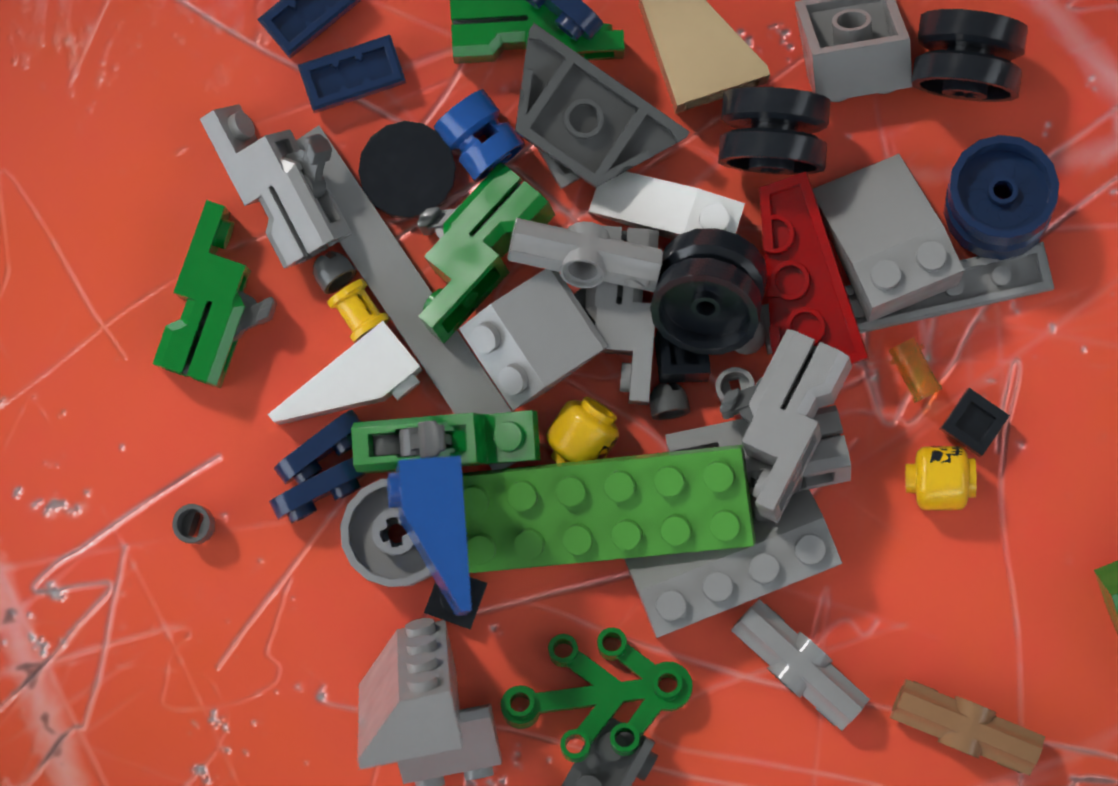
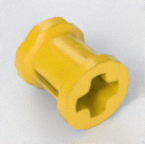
[327,279,390,343]

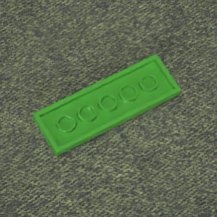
[462,444,756,573]

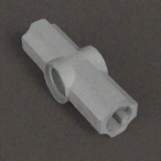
[507,218,663,292]
[731,599,870,730]

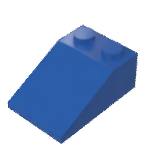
[387,456,472,616]

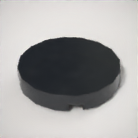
[358,121,456,219]

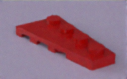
[759,171,869,365]

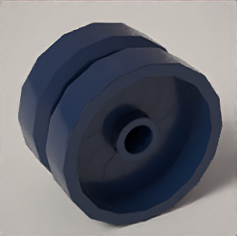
[943,135,1059,260]

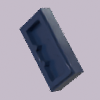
[258,0,361,59]
[298,35,406,114]

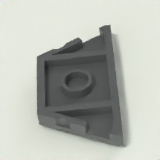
[515,23,690,188]

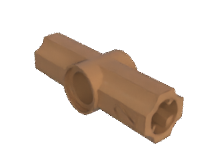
[890,679,1045,776]

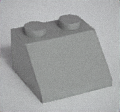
[795,0,912,102]
[458,269,609,411]
[397,704,503,786]

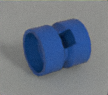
[434,89,525,183]

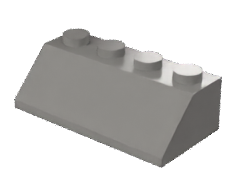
[624,489,843,638]
[358,618,463,770]

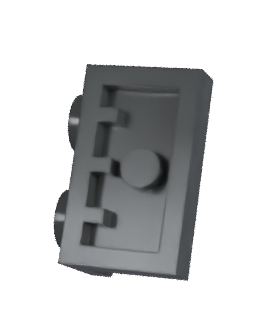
[561,717,658,786]

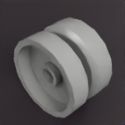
[340,479,432,587]

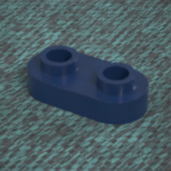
[525,0,604,41]
[274,410,361,485]
[269,458,365,524]

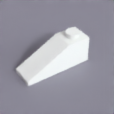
[588,171,745,240]
[268,321,423,425]

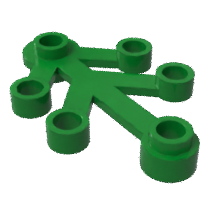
[501,628,692,763]

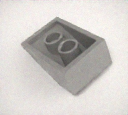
[813,154,964,323]

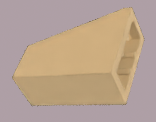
[638,0,770,114]

